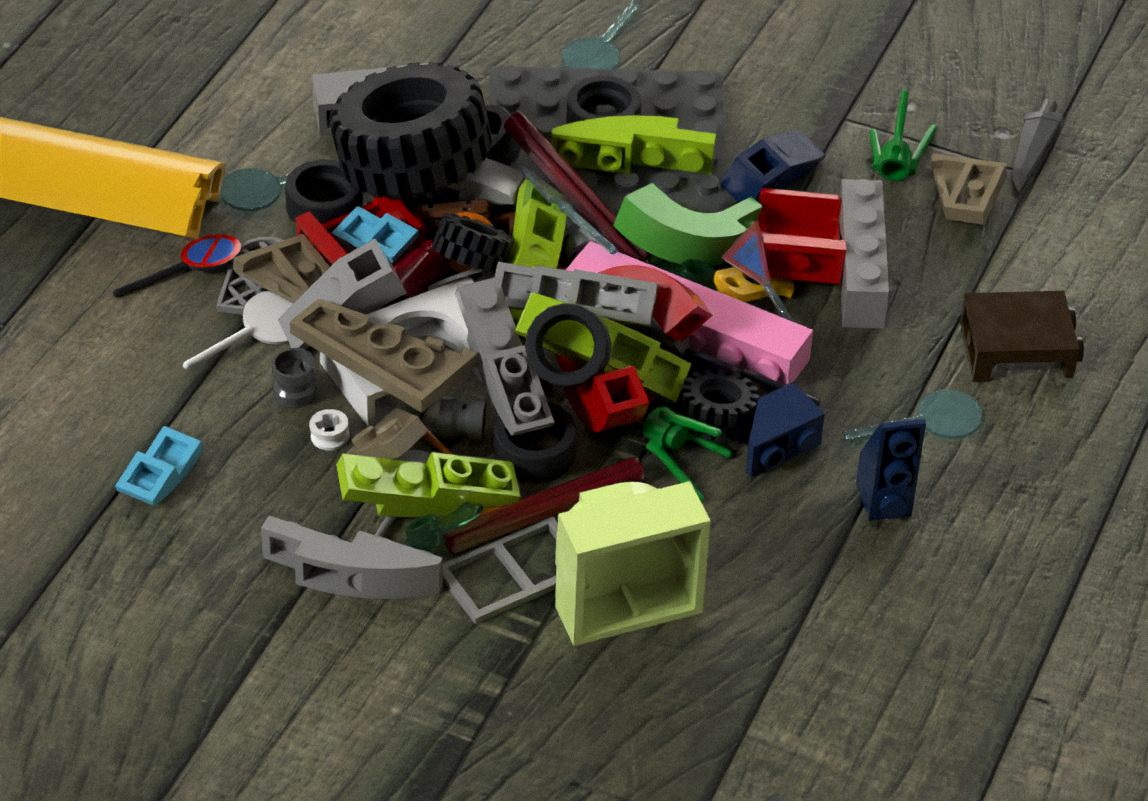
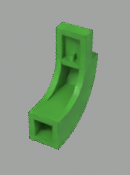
[613,183,763,267]

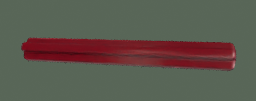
[503,111,649,262]
[443,457,644,554]

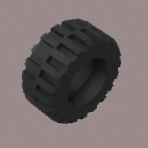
[329,62,492,199]

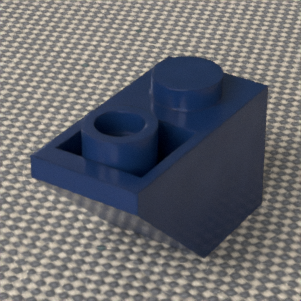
[746,382,825,477]

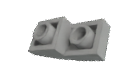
[447,158,526,206]

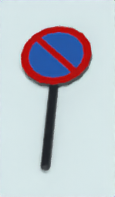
[113,234,242,297]
[683,349,821,406]

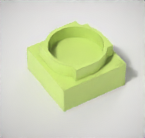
[555,481,711,646]

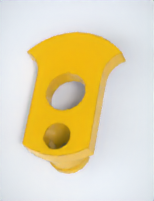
[713,266,794,302]

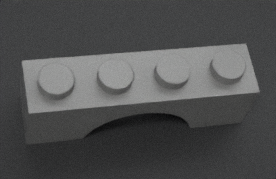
[839,179,889,329]

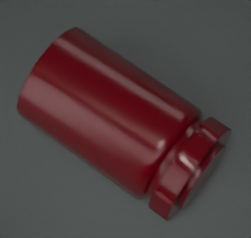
[384,240,450,307]

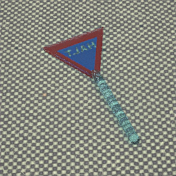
[721,220,812,353]

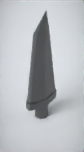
[1011,99,1064,193]

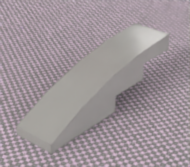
[495,262,659,327]

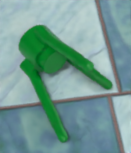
[869,89,937,181]
[643,406,733,503]

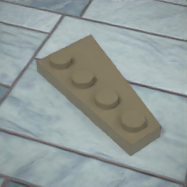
[290,298,478,413]

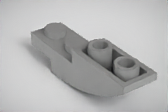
[455,277,554,436]
[261,515,443,599]

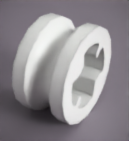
[309,409,350,451]

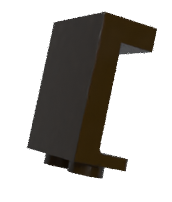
[960,290,1084,382]

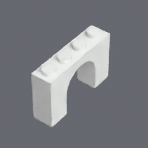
[320,276,483,427]

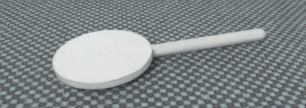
[183,291,293,369]

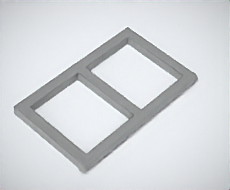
[443,517,558,625]

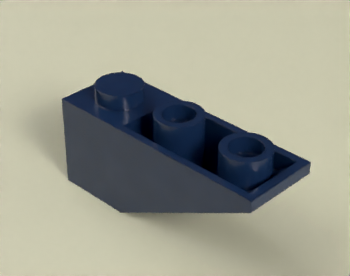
[720,129,826,203]
[856,419,926,521]

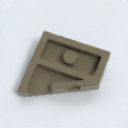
[931,153,1007,225]
[233,234,330,304]
[345,408,428,459]

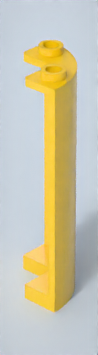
[0,117,226,239]

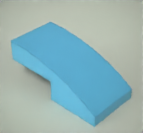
[332,206,419,263]
[115,426,204,506]

